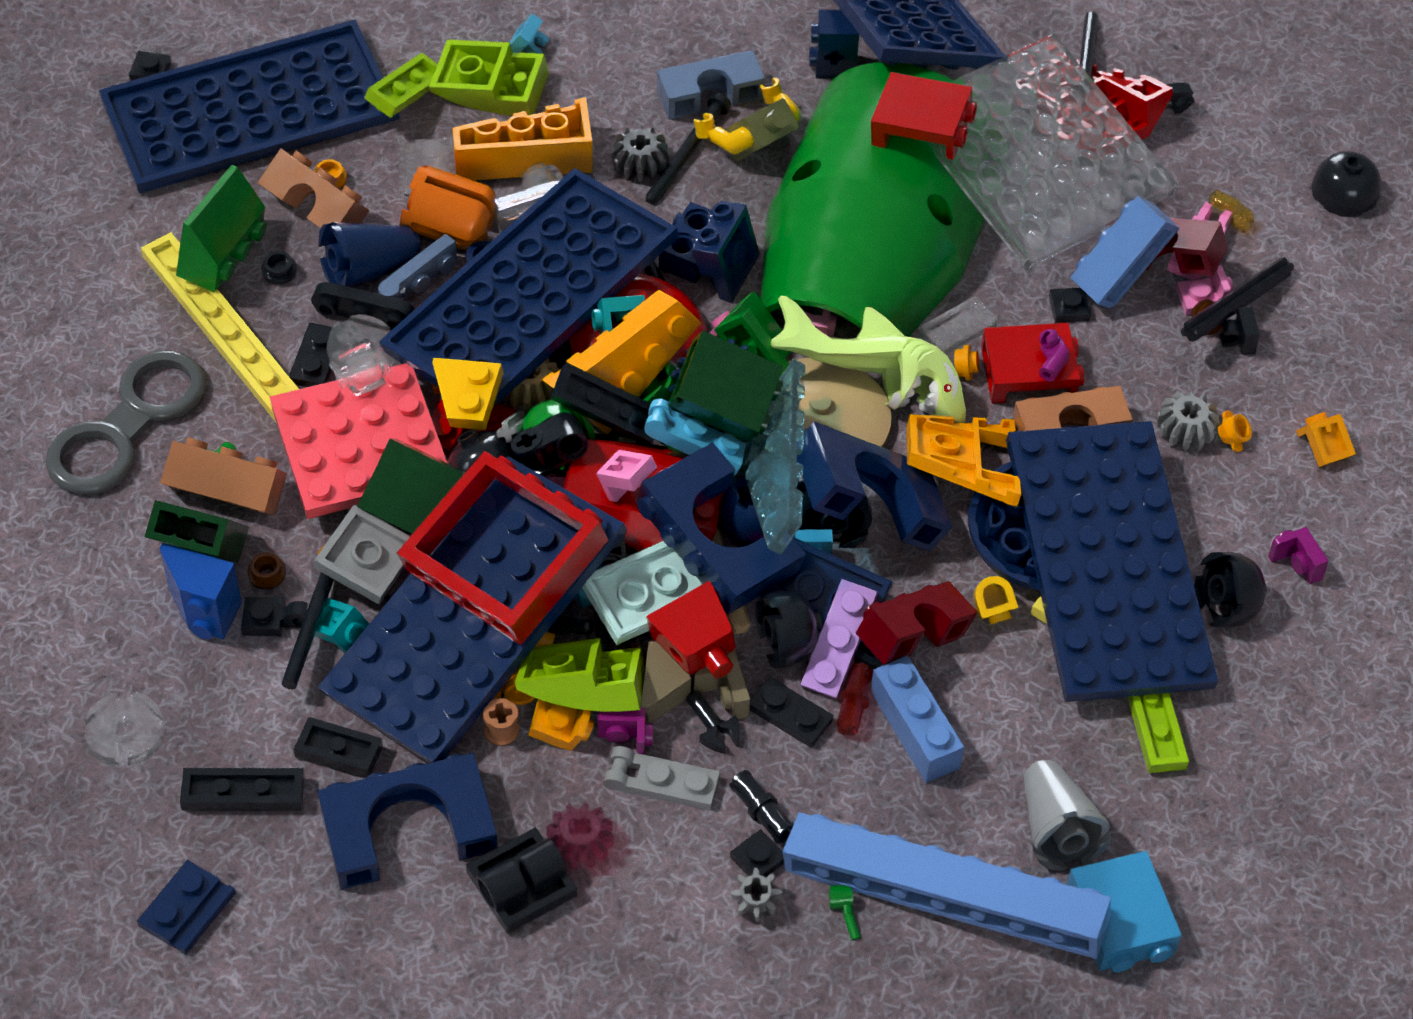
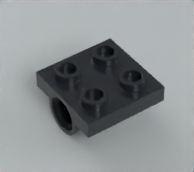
[466,827,577,934]

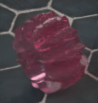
[546,800,614,872]

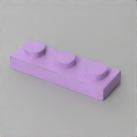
[800,579,878,700]

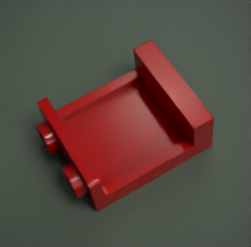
[871,72,977,160]
[981,323,1084,404]

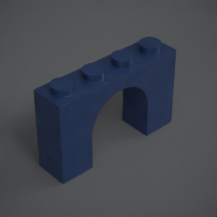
[792,421,953,552]
[635,442,806,615]
[317,753,498,890]

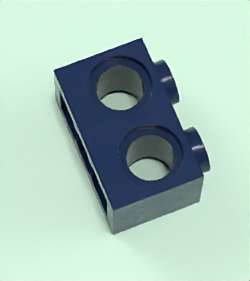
[658,202,712,284]

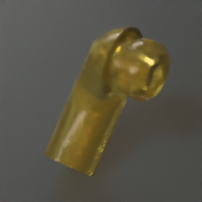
[1208,189,1255,232]

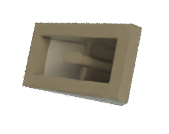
[641,641,691,723]

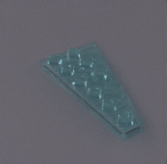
[736,359,805,555]

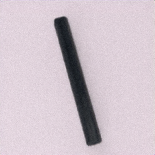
[1181,257,1294,342]

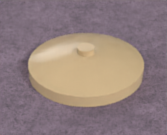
[751,357,892,456]

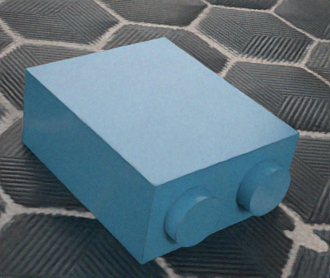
[1067,851,1182,972]

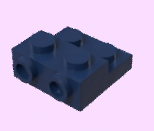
[692,201,760,303]

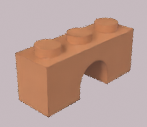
[257,148,370,228]
[1012,386,1133,431]

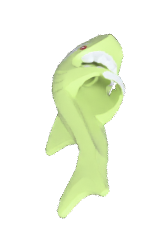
[771,296,966,423]

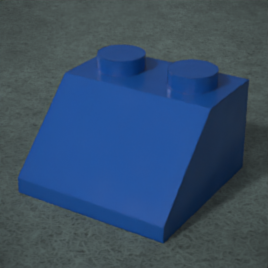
[159,542,242,640]

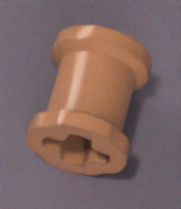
[483,698,519,746]

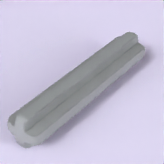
[496,409,526,443]

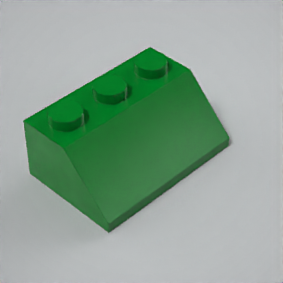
[176,165,267,292]

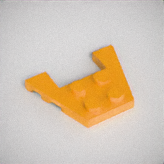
[906,414,1021,507]

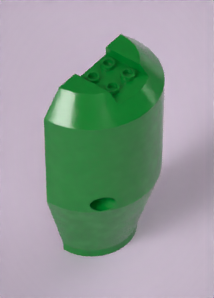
[760,62,1010,337]

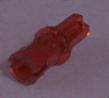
[836,663,873,736]

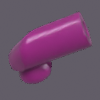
[1039,329,1069,382]

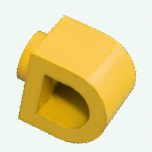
[973,576,1018,625]

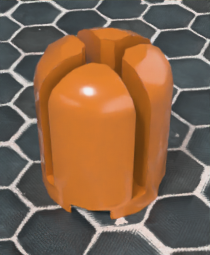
[400,164,497,251]

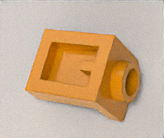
[1296,412,1356,467]
[528,699,594,750]

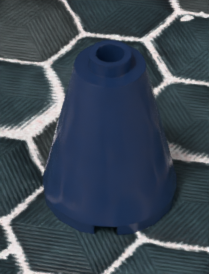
[318,222,421,288]

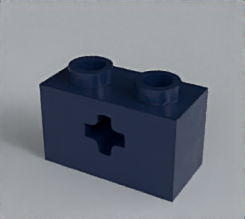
[809,9,860,78]

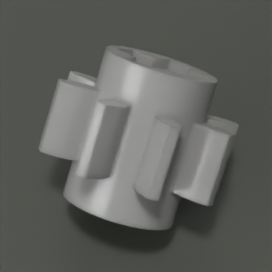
[731,867,782,922]

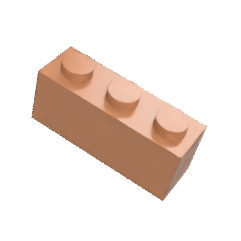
[160,437,287,516]

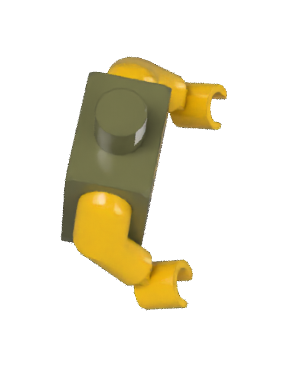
[693,78,801,162]

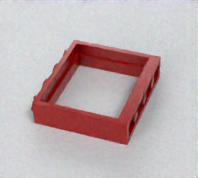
[396,451,608,645]

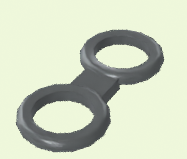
[46,351,206,495]

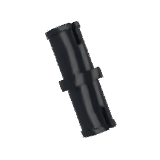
[729,770,794,844]

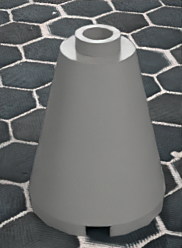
[1023,760,1111,871]

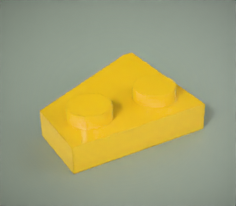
[432,358,504,430]

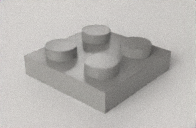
[313,505,410,604]

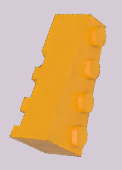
[452,97,593,180]
[542,290,701,435]

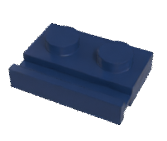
[137,859,236,955]

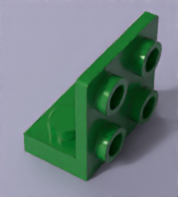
[714,292,791,376]

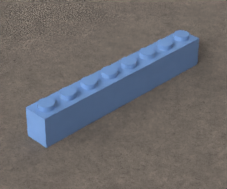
[782,812,1111,959]

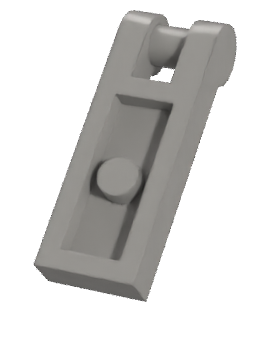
[603,746,720,811]

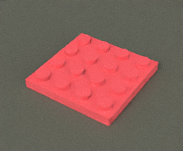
[270,363,447,519]

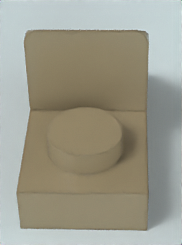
[694,649,750,720]

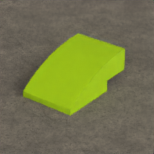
[429,39,549,116]
[515,638,645,712]

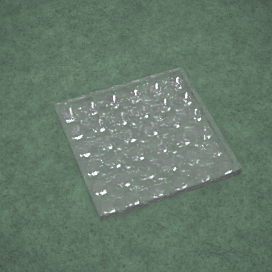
[926,33,1179,271]

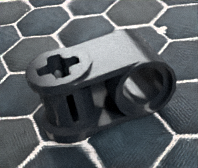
[511,412,588,477]

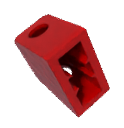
[646,580,736,679]

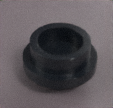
[261,251,297,284]

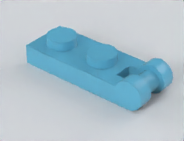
[644,399,746,476]

